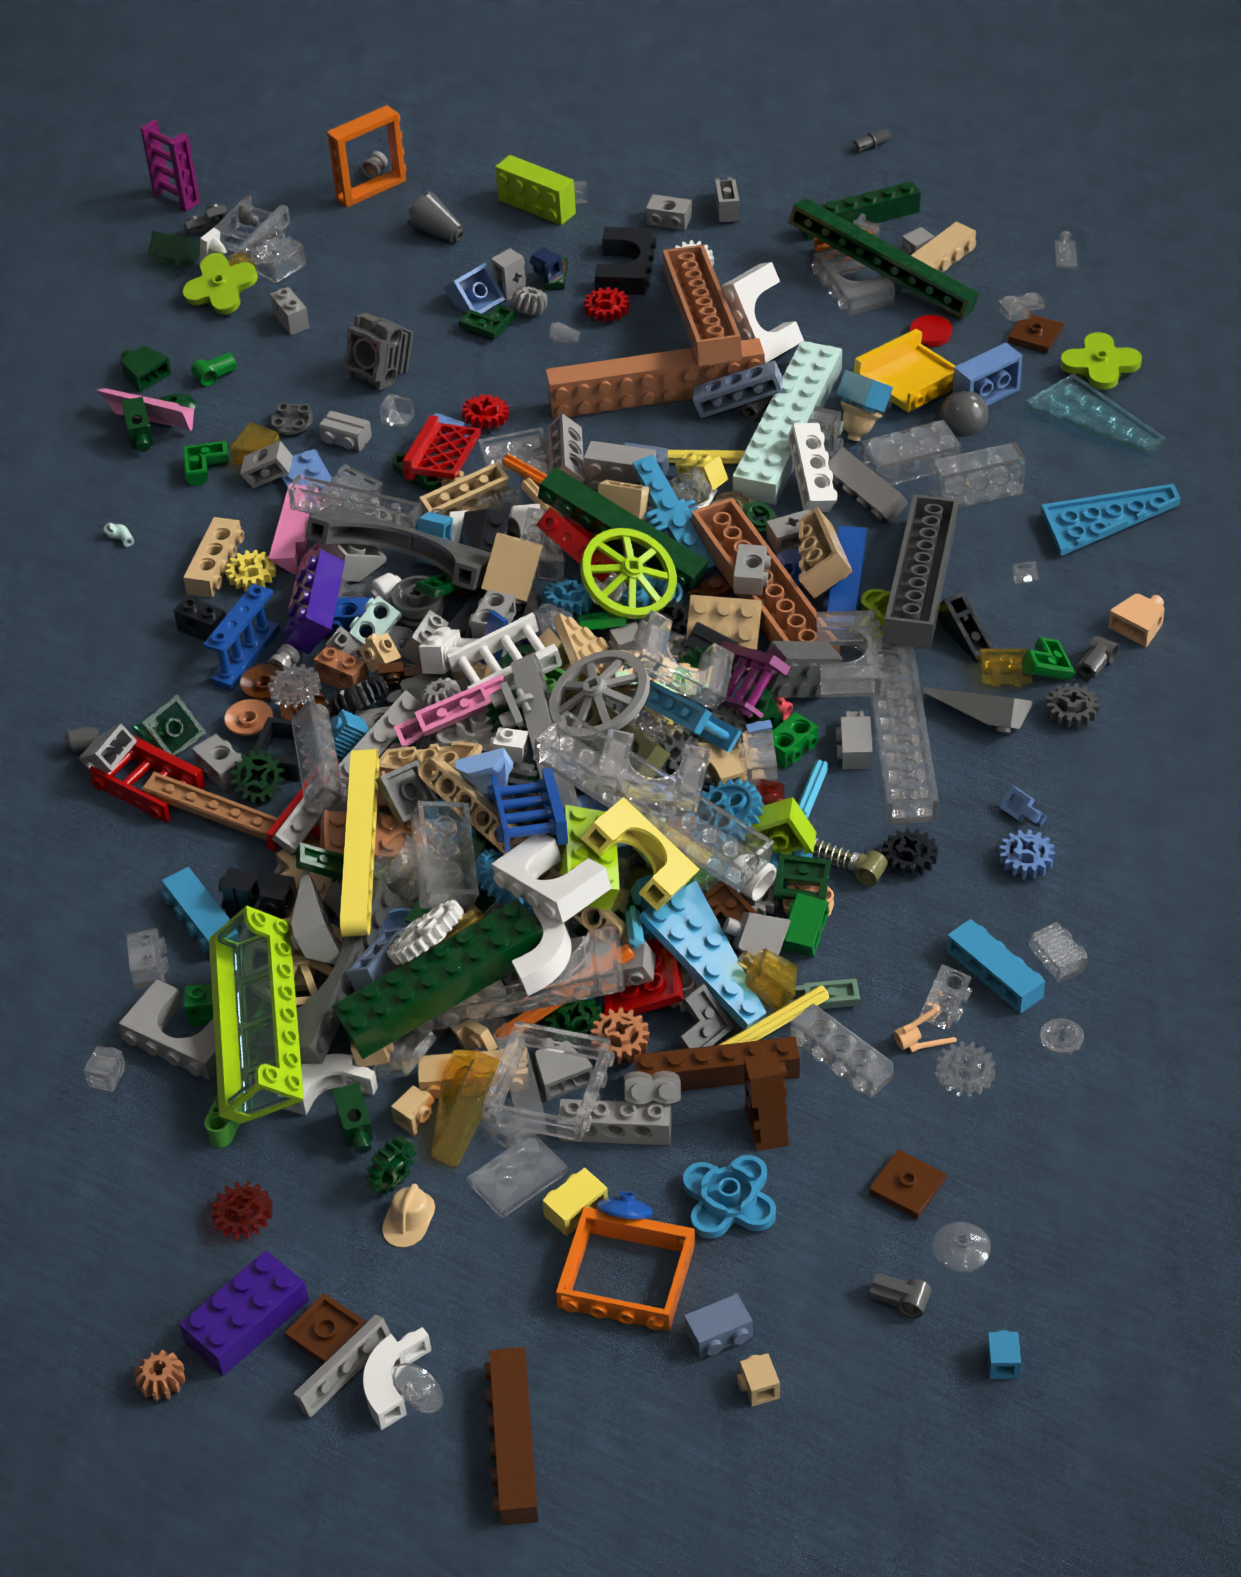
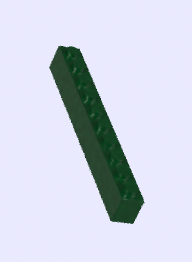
[788,198,980,319]

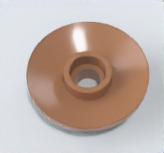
[224,699,273,736]

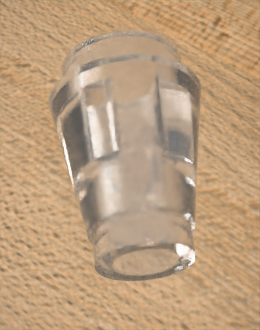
[548,322,581,344]

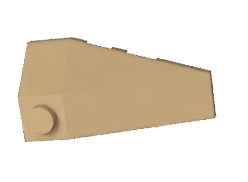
[379,741,482,794]

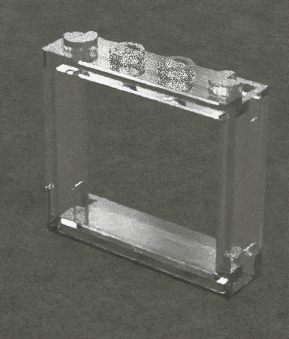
[483,1021,615,1142]

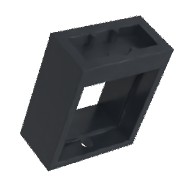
[253,717,316,782]

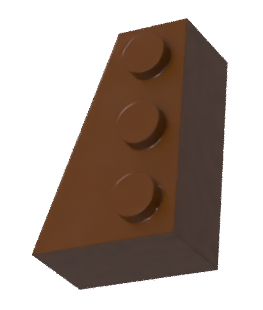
[744,1052,789,1151]

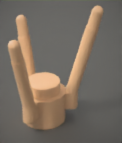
[893,1006,957,1053]

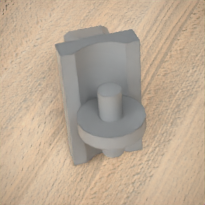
[325,626,364,660]
[489,681,534,730]

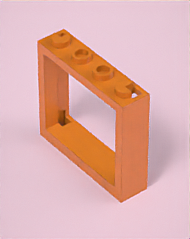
[327,105,407,208]
[556,1207,695,1331]

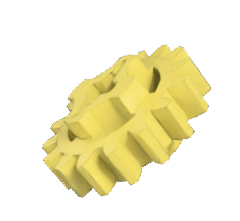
[225,550,276,591]

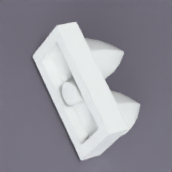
[200,228,227,264]

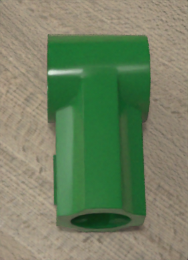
[191,352,237,387]

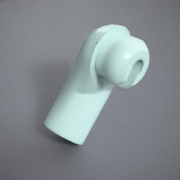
[104,523,134,547]

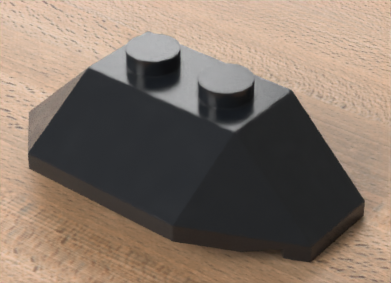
[459,500,514,553]

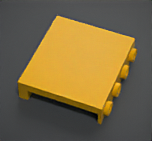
[854,329,955,412]

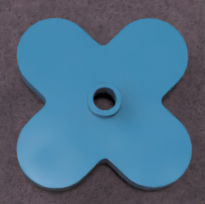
[683,1155,776,1239]

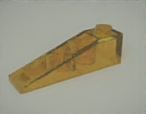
[432,1050,504,1168]

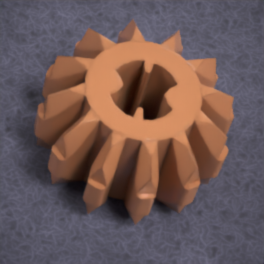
[134,1349,185,1402]

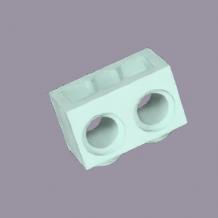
[349,596,402,644]

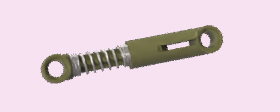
[811,838,888,887]

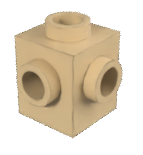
[358,633,401,674]

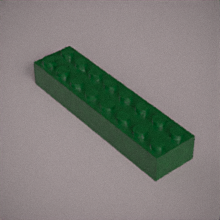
[331,899,543,1060]

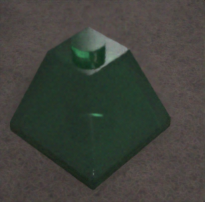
[132,694,206,757]

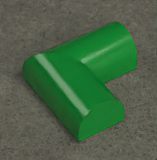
[183,441,230,486]
[1022,637,1075,680]

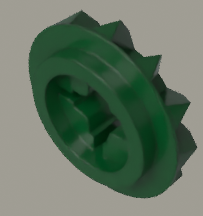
[742,501,776,534]

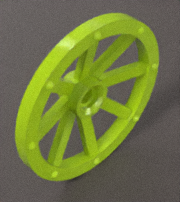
[580,528,677,619]

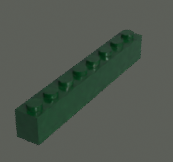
[538,467,708,592]

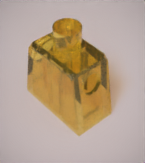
[231,422,288,465]
[737,948,798,1011]

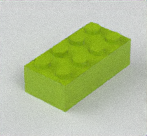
[495,155,576,225]
[558,805,619,911]

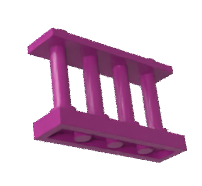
[140,119,200,211]
[699,641,791,718]

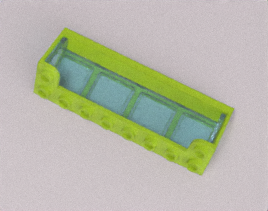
[209,905,304,1124]

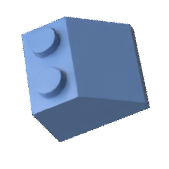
[444,263,506,314]

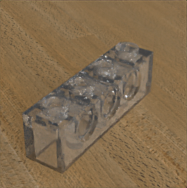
[791,1003,893,1098]

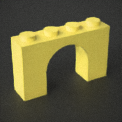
[581,797,700,911]

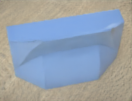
[455,748,513,795]

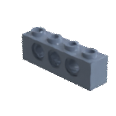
[693,360,783,418]

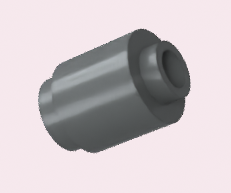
[64,726,99,754]

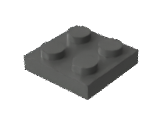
[375,760,439,825]

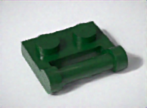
[774,854,831,901]

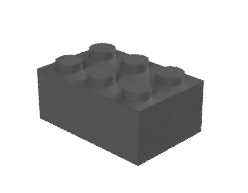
[755,641,843,698]

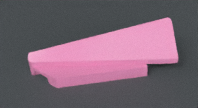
[97,388,194,431]
[269,484,309,575]
[393,675,504,747]

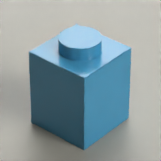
[987,1330,1021,1379]

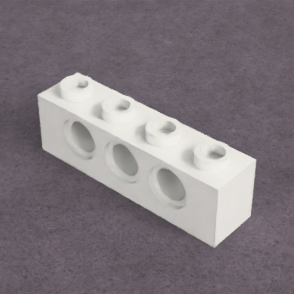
[787,423,837,512]

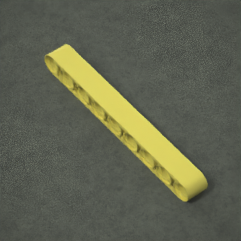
[340,748,379,937]

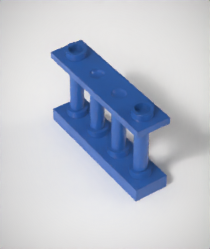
[203,584,280,691]
[487,768,568,852]

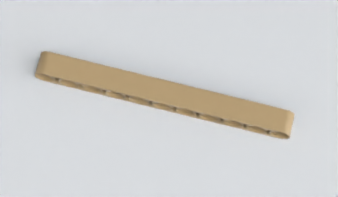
[418,759,628,946]

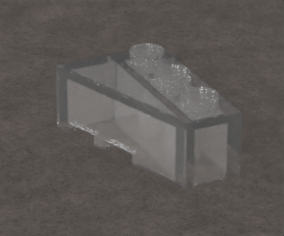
[522,507,565,582]

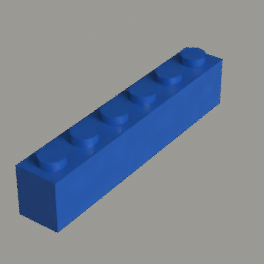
[822,526,867,640]

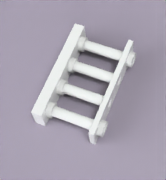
[447,612,562,691]

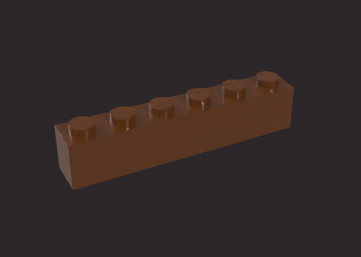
[634,1036,800,1091]
[484,1347,539,1525]

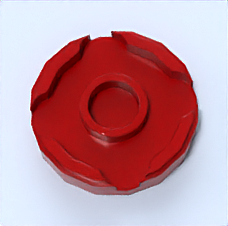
[910,315,952,347]

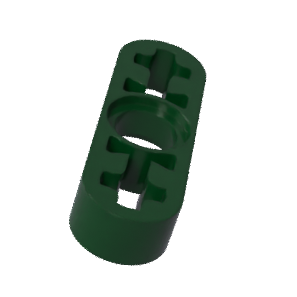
[392,452,442,493]

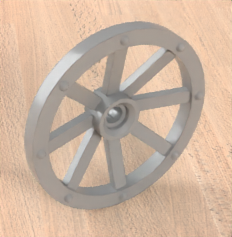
[549,650,650,740]

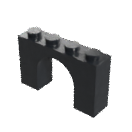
[595,227,657,295]

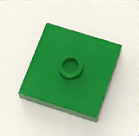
[576,611,626,631]

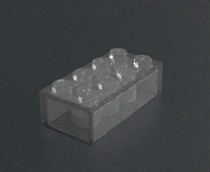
[861,420,962,485]
[929,442,1026,508]
[410,801,479,910]

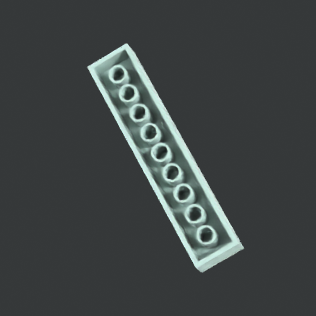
[733,341,842,505]

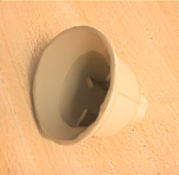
[840,402,882,441]

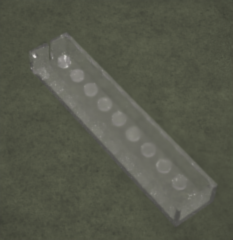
[533,710,774,892]

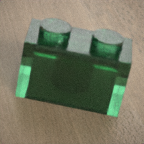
[147,231,200,267]

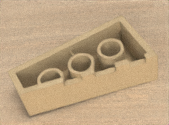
[799,507,853,598]

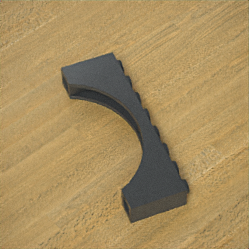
[305,504,491,590]
[256,880,395,1064]

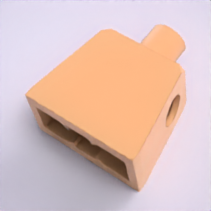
[1108,594,1165,647]

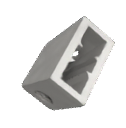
[79,723,137,773]
[723,912,790,968]
[535,1035,594,1101]

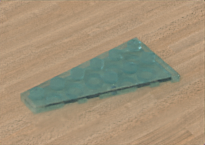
[1025,374,1166,455]

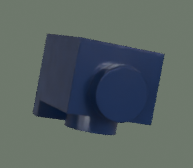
[530,247,563,283]

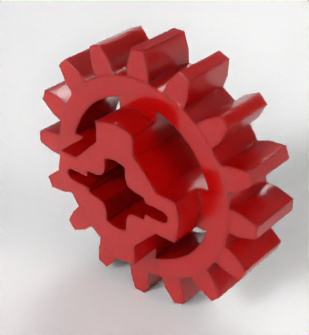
[584,287,629,323]
[462,394,509,430]

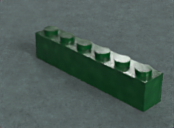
[800,181,921,241]

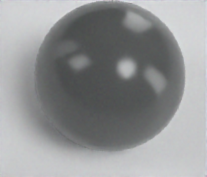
[939,390,989,436]

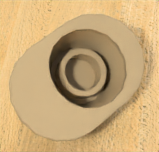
[382,1183,435,1248]

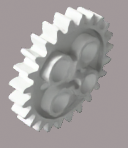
[387,899,464,965]

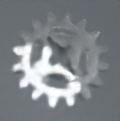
[268,663,321,708]
[936,1041,996,1096]

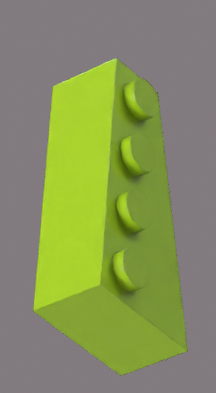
[702,797,816,863]

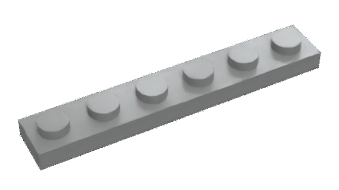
[318,690,423,806]

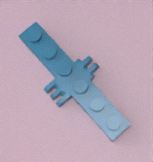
[631,454,715,573]

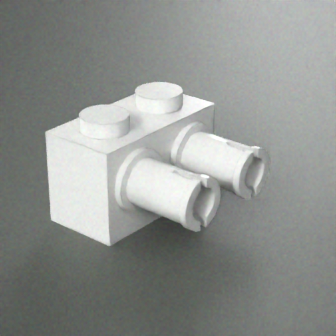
[419,627,480,674]

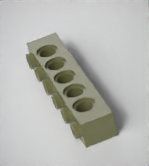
[561,690,670,779]

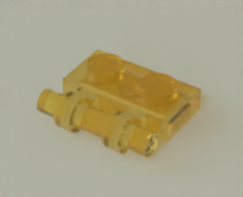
[979,649,1032,687]

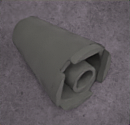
[407,191,464,243]

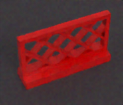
[403,415,481,480]

